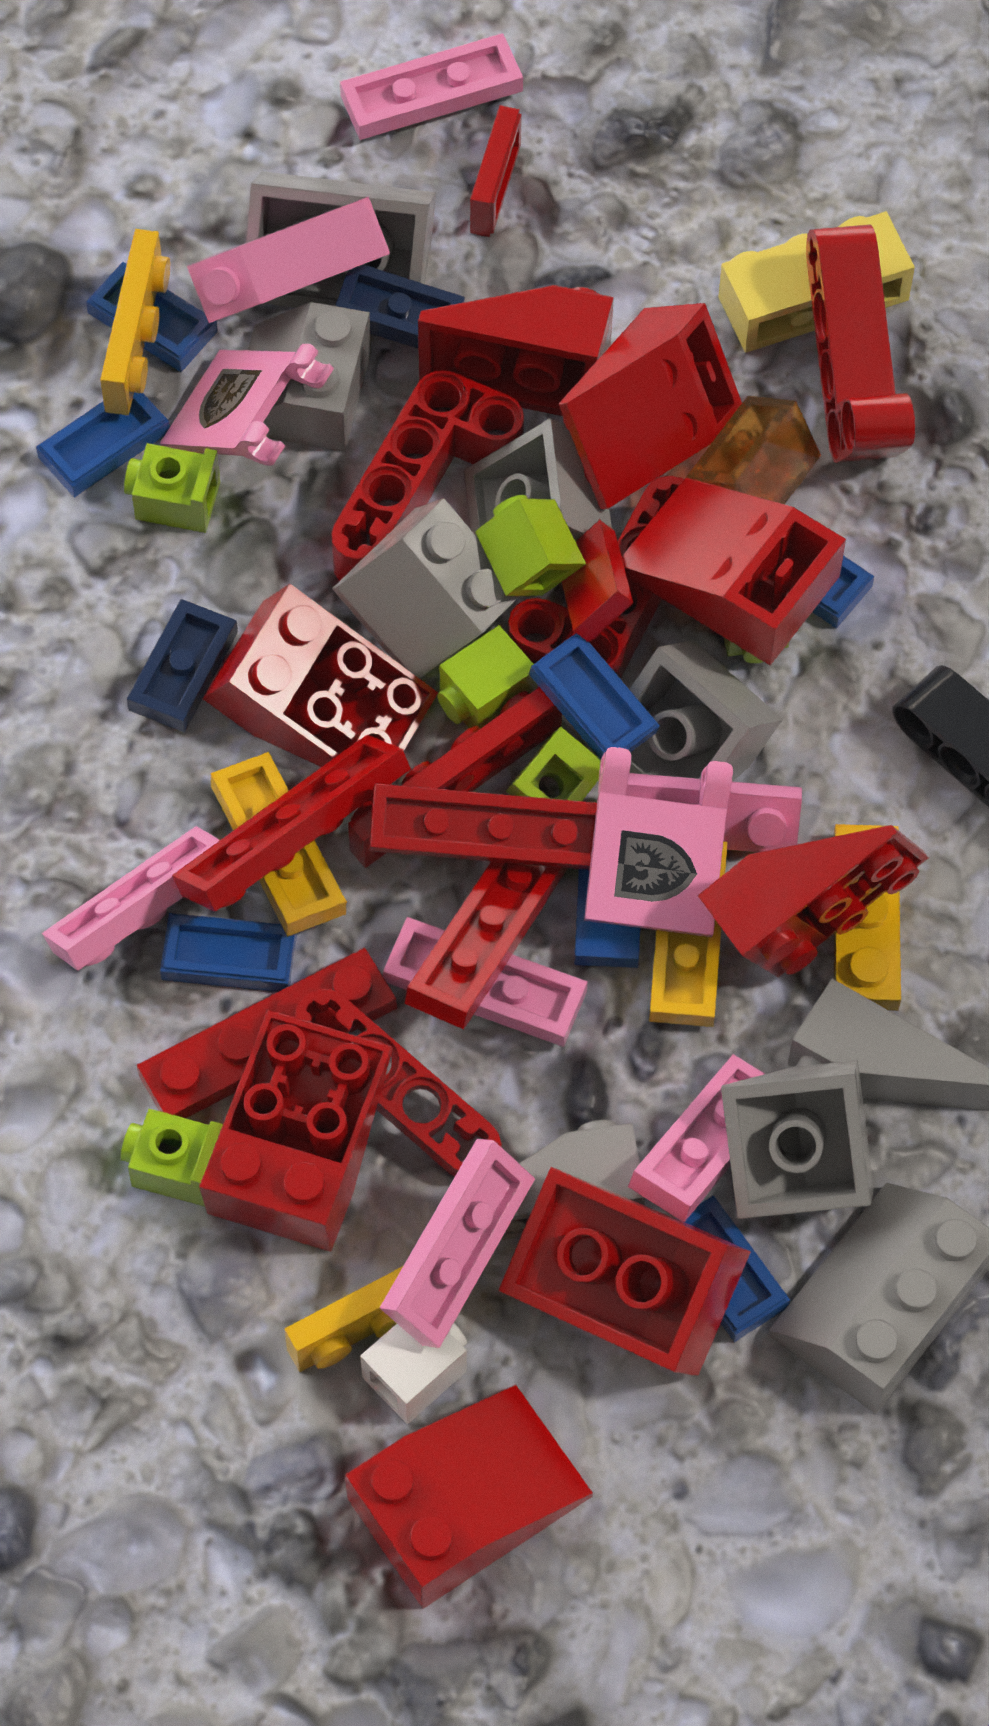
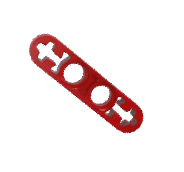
[294,988,502,1177]

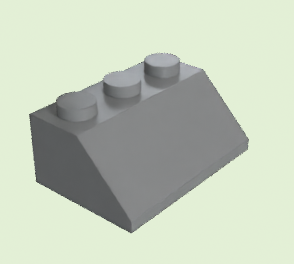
[246,171,436,308]
[768,1183,989,1414]

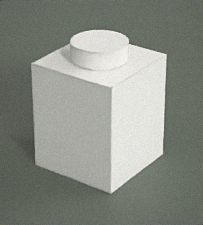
[360,1323,467,1424]

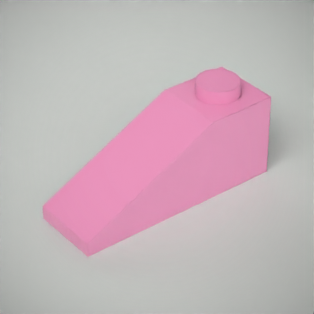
[187,196,390,323]

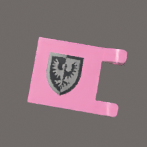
[159,344,334,466]
[584,747,733,937]

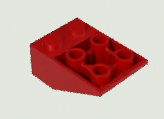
[559,303,744,509]
[622,478,846,666]
[202,584,439,767]
[697,825,929,978]
[199,1009,392,1252]

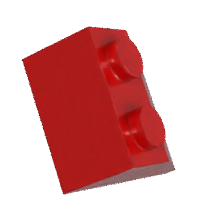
[418,285,614,416]
[498,1167,751,1376]
[345,1385,593,1609]

